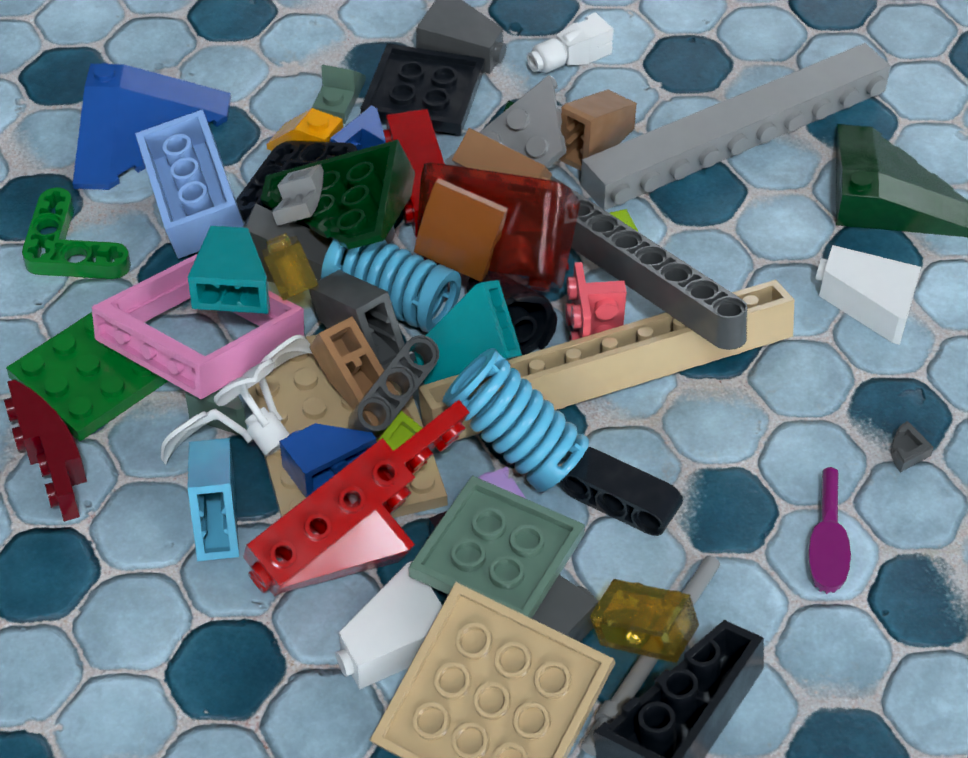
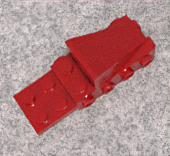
[243,400,470,597]

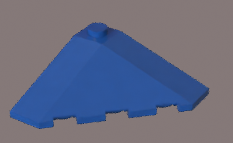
[72,63,231,190]

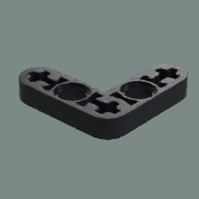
[236,141,357,222]

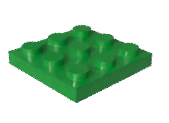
[6,312,168,442]

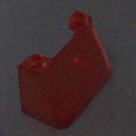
[416,163,580,292]

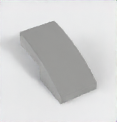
[272,164,324,226]

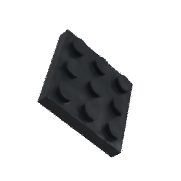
[360,43,485,135]

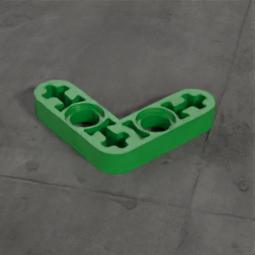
[22,187,131,279]

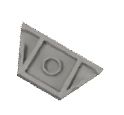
[445,75,567,197]

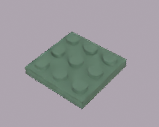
[409,475,585,619]

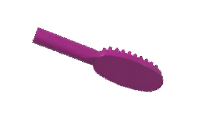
[808,467,851,594]

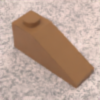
[309,316,413,439]

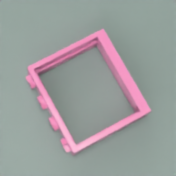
[92,254,304,399]

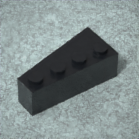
[593,620,764,758]

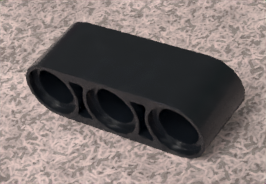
[559,447,683,536]

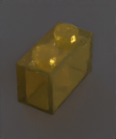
[261,233,319,300]
[590,579,699,663]

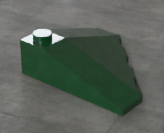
[836,124,968,237]
[260,139,415,250]

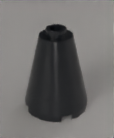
[466,268,558,355]

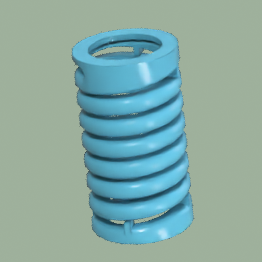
[321,239,462,333]
[443,348,589,492]

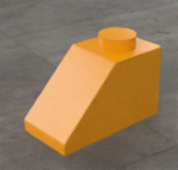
[267,108,343,151]

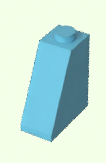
[187,438,239,562]

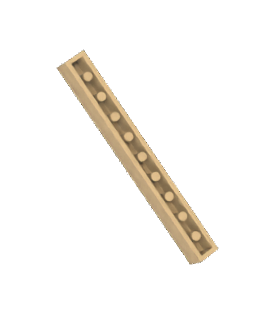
[418,280,795,441]

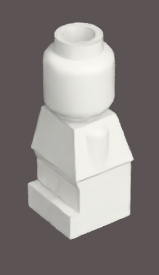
[527,12,614,73]

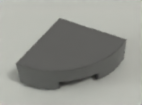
[891,421,934,473]

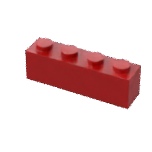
[383,109,451,237]

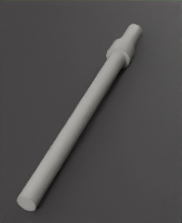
[581,556,720,756]

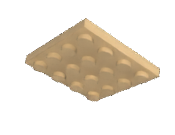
[370,582,615,758]

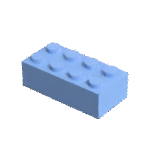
[135,109,244,259]

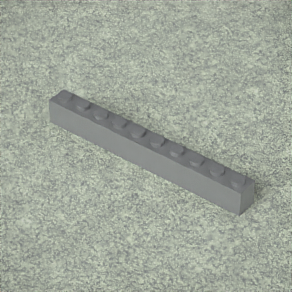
[580,43,891,210]

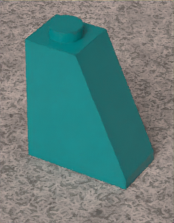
[188,226,270,314]
[414,280,522,385]

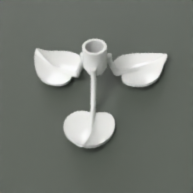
[161,335,312,465]

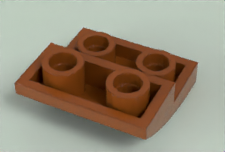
[414,178,508,282]

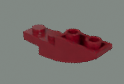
[4,380,87,522]

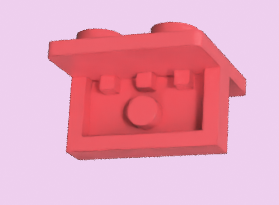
[565,262,627,341]

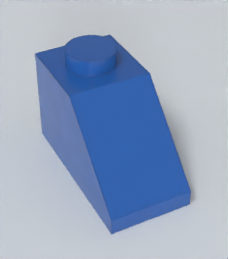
[279,423,376,497]

